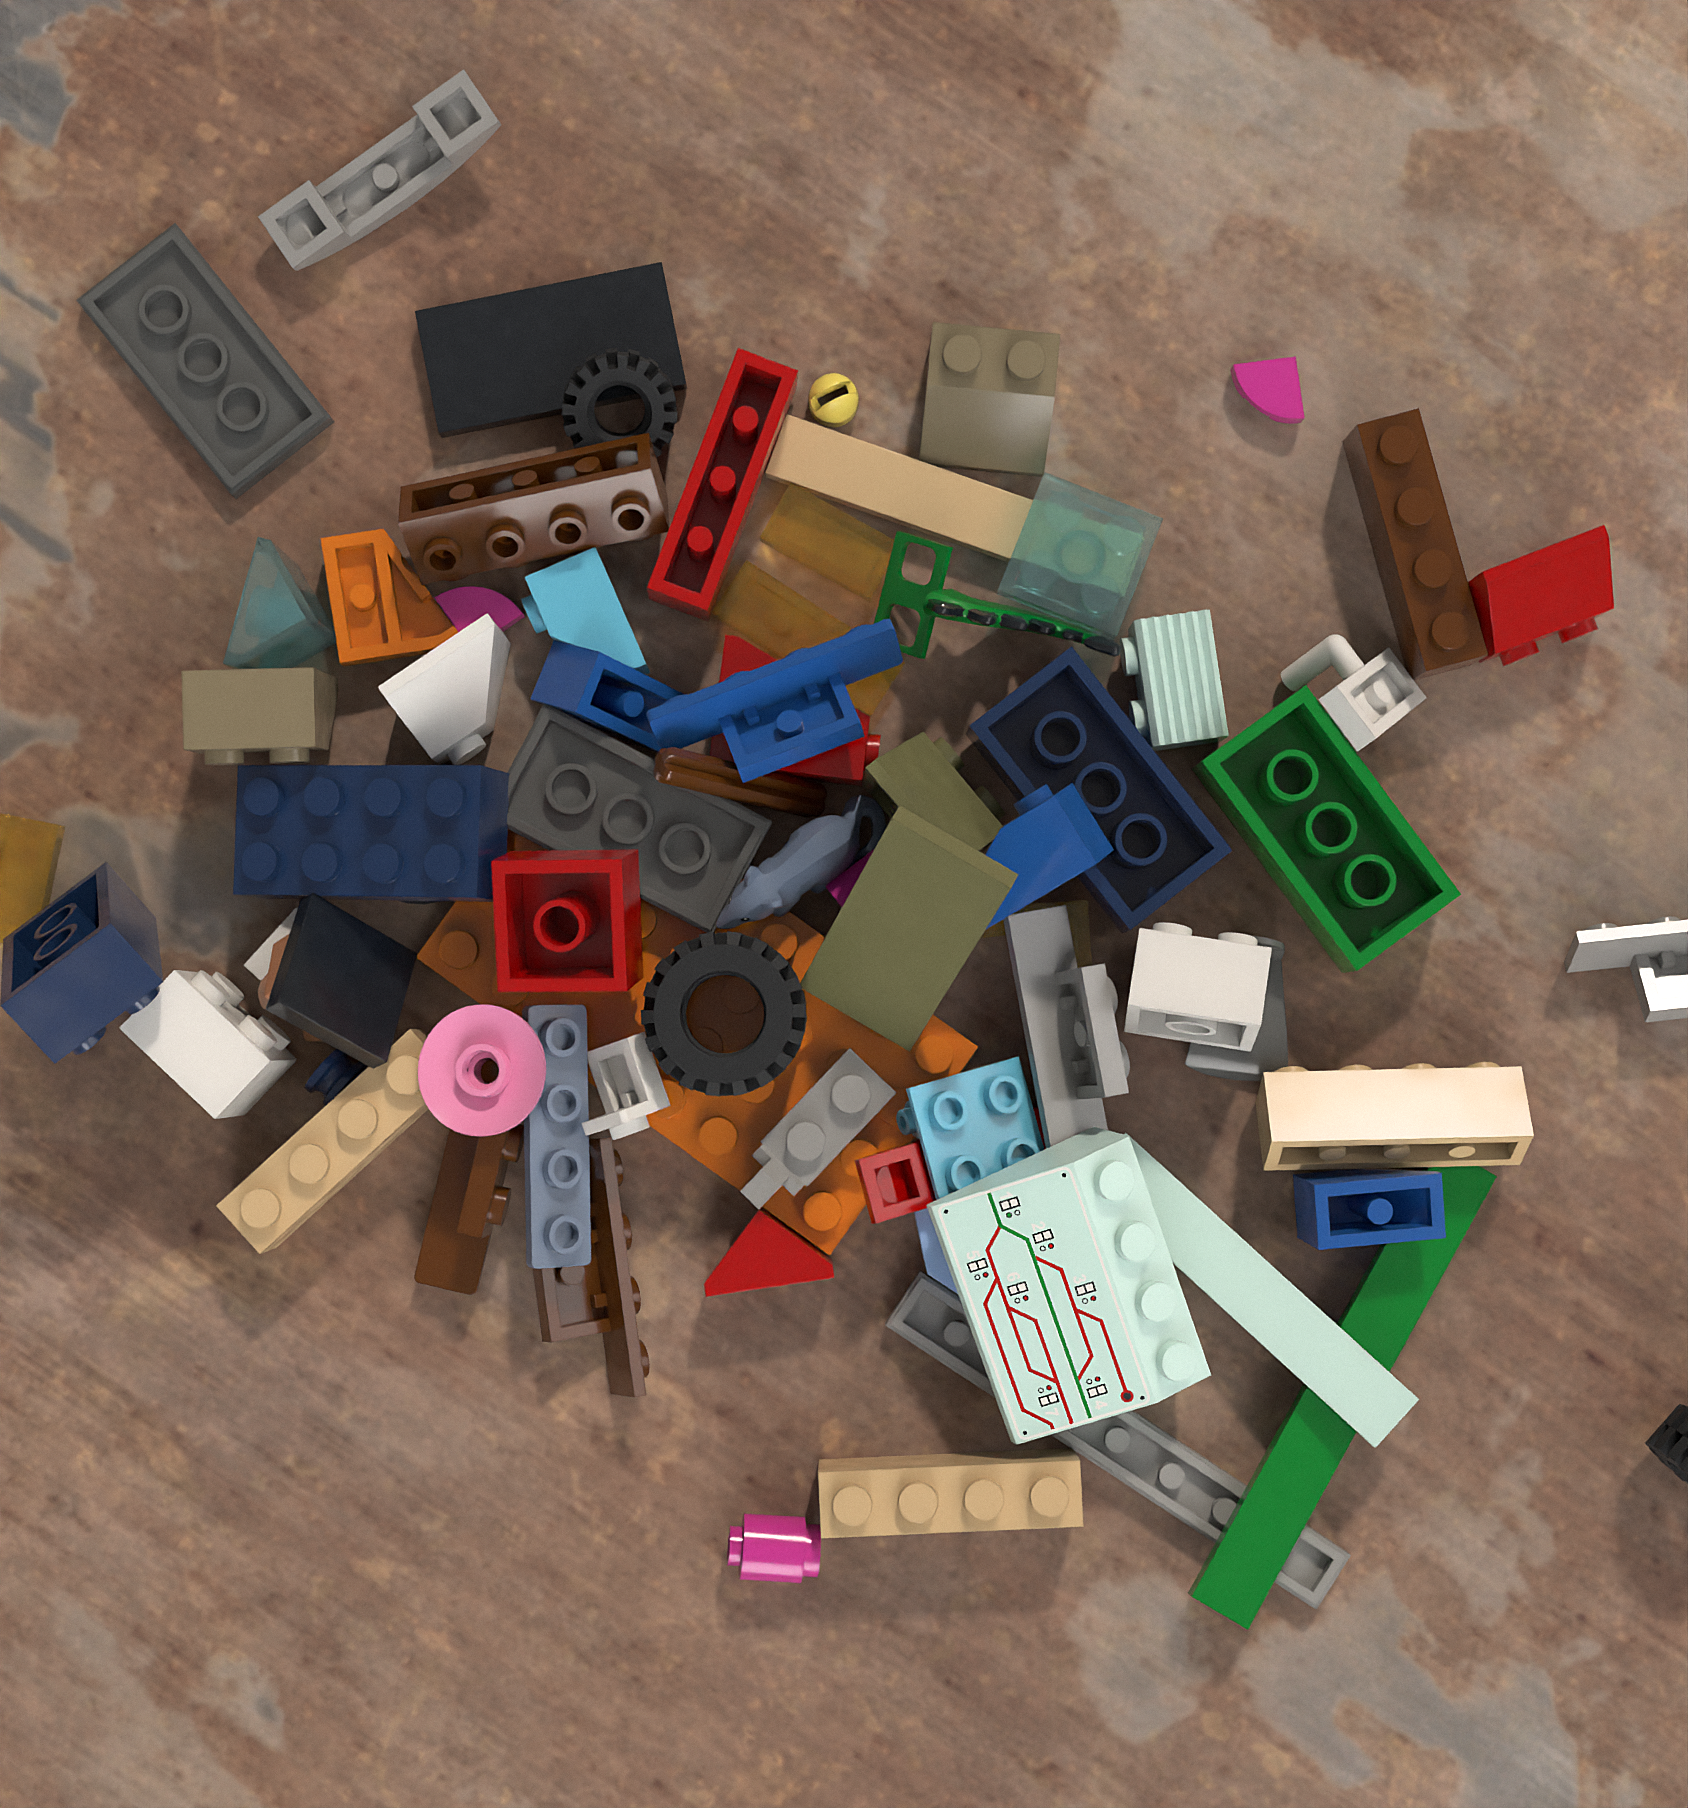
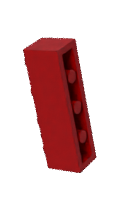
[647,348,798,622]

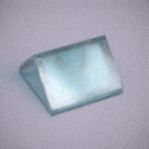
[223,537,336,669]

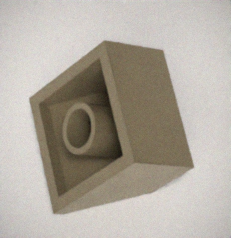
[919,322,1061,477]
[181,667,338,765]

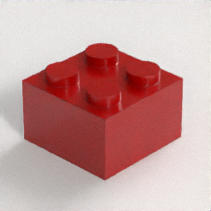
[491,849,644,992]

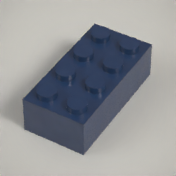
[966,646,1233,933]
[233,765,509,902]

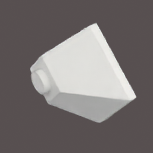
[378,613,511,765]

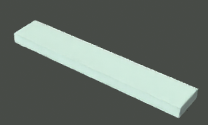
[1124,1132,1419,1448]

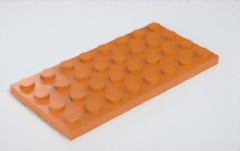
[417,829,978,1255]

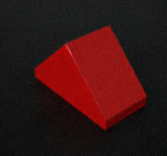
[704,1207,834,1297]

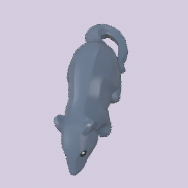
[716,794,886,929]

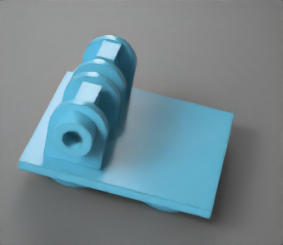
[896,1056,1044,1200]

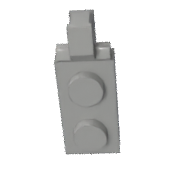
[740,1048,896,1209]

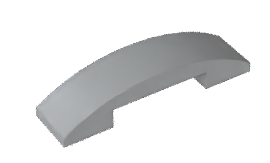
[258,69,501,271]

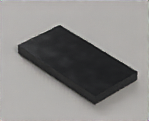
[415,262,687,438]

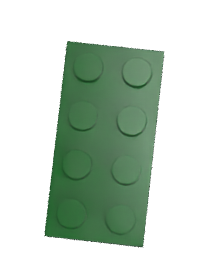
[1192,685,1461,973]

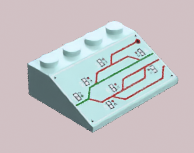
[926,1127,1211,1445]

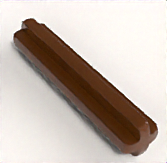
[653,747,827,818]

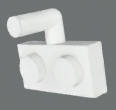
[1281,634,1426,752]

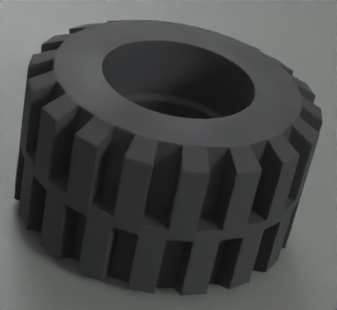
[641,931,807,1097]

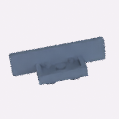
[522,1005,591,1269]

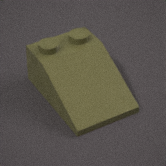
[863,732,1006,852]

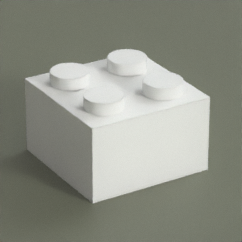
[1124,922,1272,1052]
[119,970,297,1119]

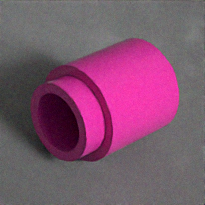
[727,1513,821,1583]

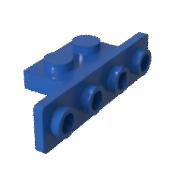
[646,619,903,783]

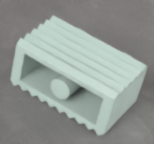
[1120,610,1229,751]

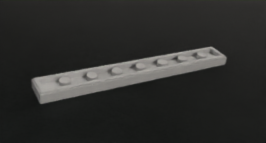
[885,1270,1351,1609]

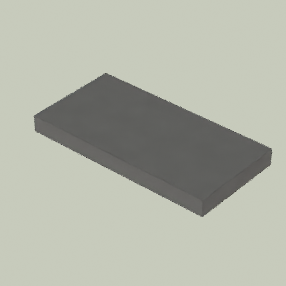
[76,223,335,499]
[507,704,773,933]

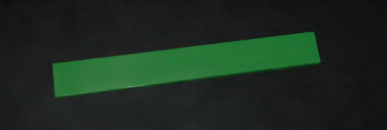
[1188,1166,1497,1630]

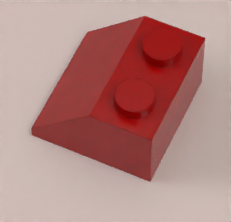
[1468,525,1614,667]

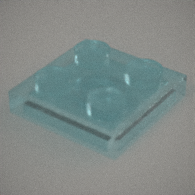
[997,472,1163,640]

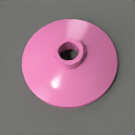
[418,1004,546,1137]

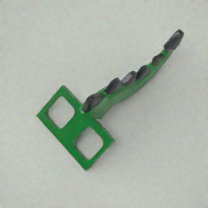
[874,531,1122,659]

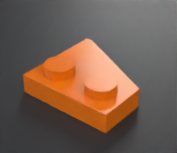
[320,529,458,667]

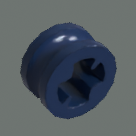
[304,1048,368,1106]

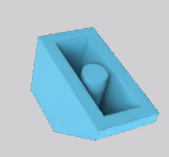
[521,547,650,675]

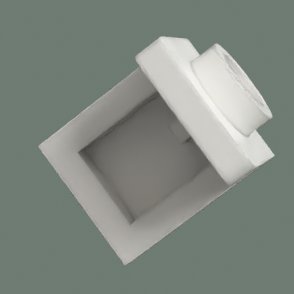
[581,1032,671,1140]

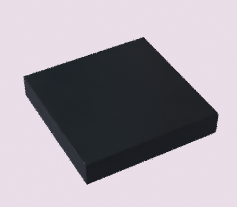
[266,893,417,1069]

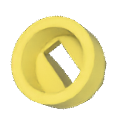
[808,373,859,427]

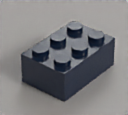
[0,862,163,1064]

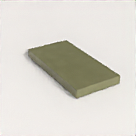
[800,805,1019,1052]

